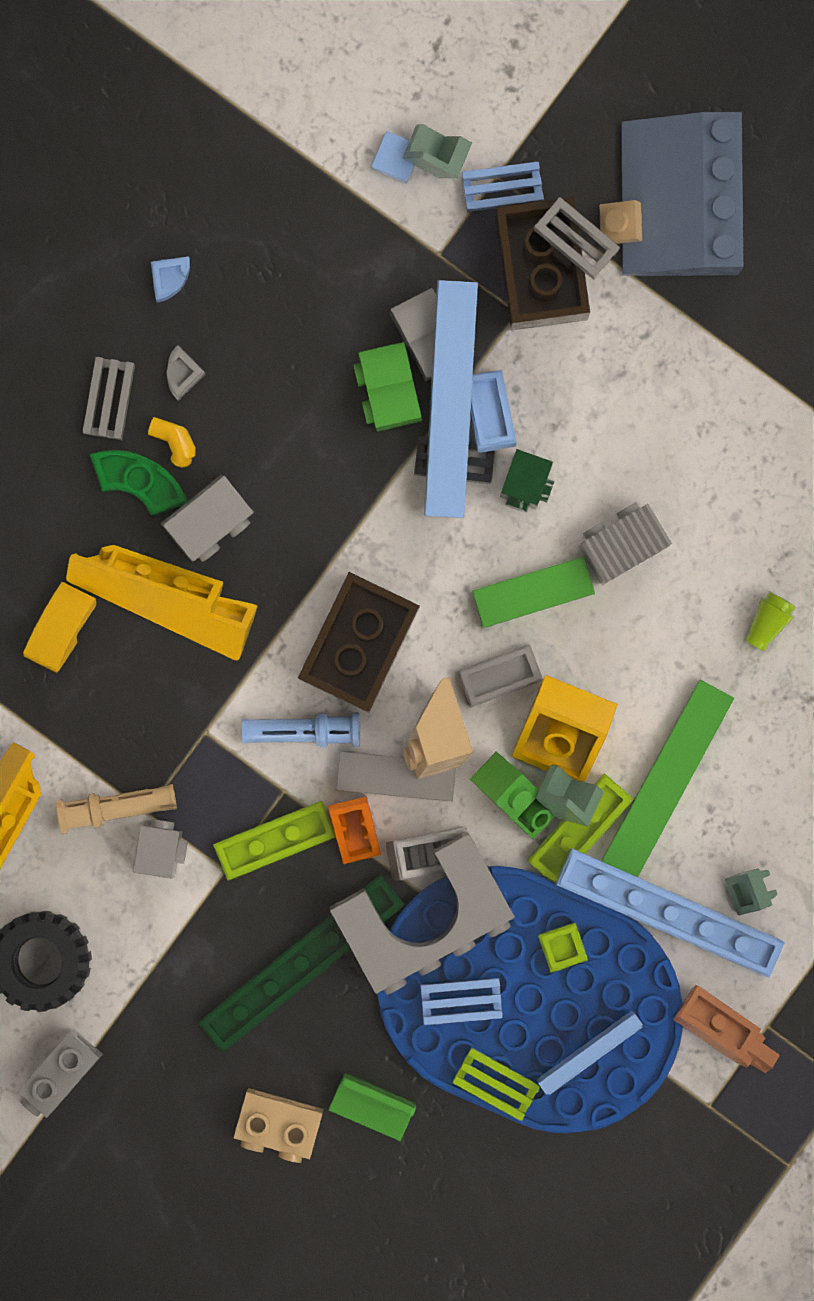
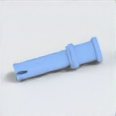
[241,712,360,747]

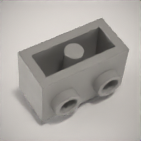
[160,475,254,562]

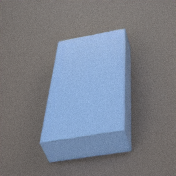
[470,370,517,453]

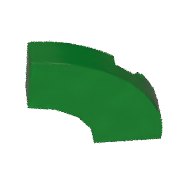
[90,450,188,517]

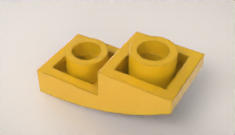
[23,582,96,673]

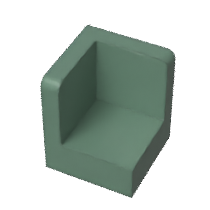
[403,124,472,178]
[536,765,604,826]

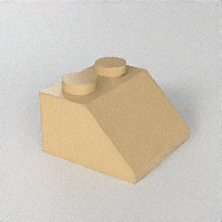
[403,677,473,780]

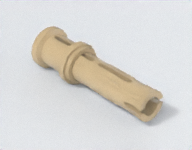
[56,784,177,835]

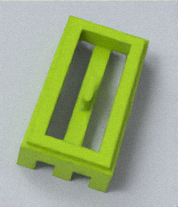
[452,1047,541,1121]

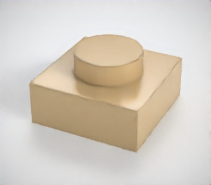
[599,200,642,244]

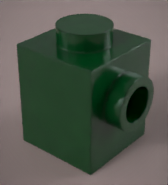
[500,449,554,513]

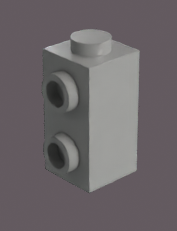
[17,1029,103,1118]

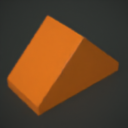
[328,796,381,864]

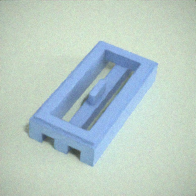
[462,162,544,212]
[421,978,503,1025]

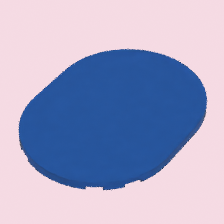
[378,866,683,1134]

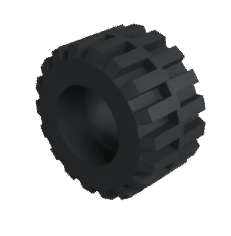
[0,911,92,1012]

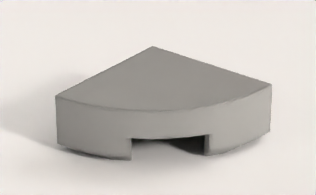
[167,345,206,401]

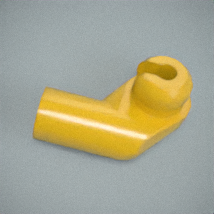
[148,417,196,468]

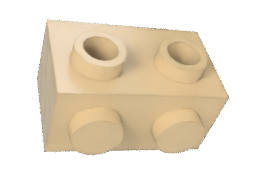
[234,1088,324,1163]

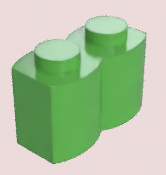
[353,342,422,432]

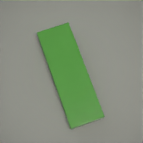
[472,557,595,629]

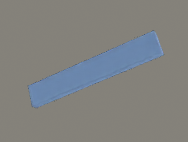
[424,280,478,518]
[555,848,785,978]

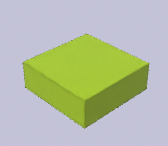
[538,922,588,973]

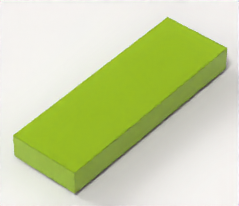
[527,773,634,884]
[213,801,336,880]

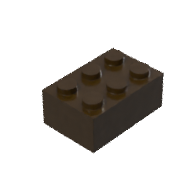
[495,197,590,331]
[298,572,420,713]

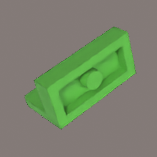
[329,1073,416,1141]

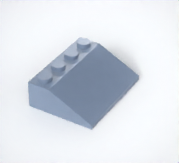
[621,112,743,276]

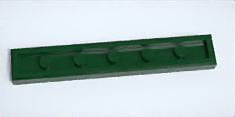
[198,874,405,1053]

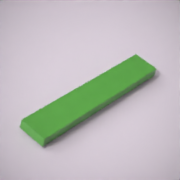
[601,679,734,877]

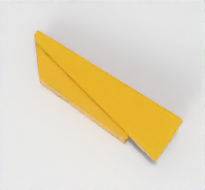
[66,545,257,660]
[0,743,41,869]

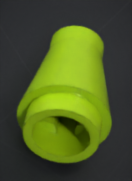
[745,591,796,652]

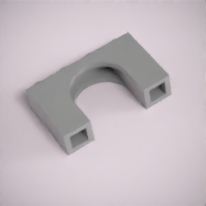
[330,831,515,995]

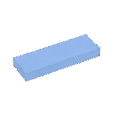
[537,1011,643,1095]

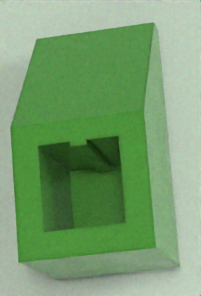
[469,751,555,840]

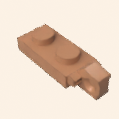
[673,985,780,1073]

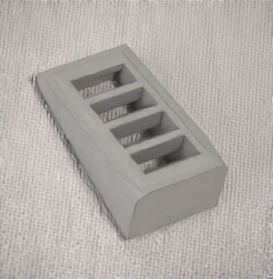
[386,827,468,880]

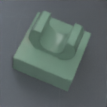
[725,868,777,916]

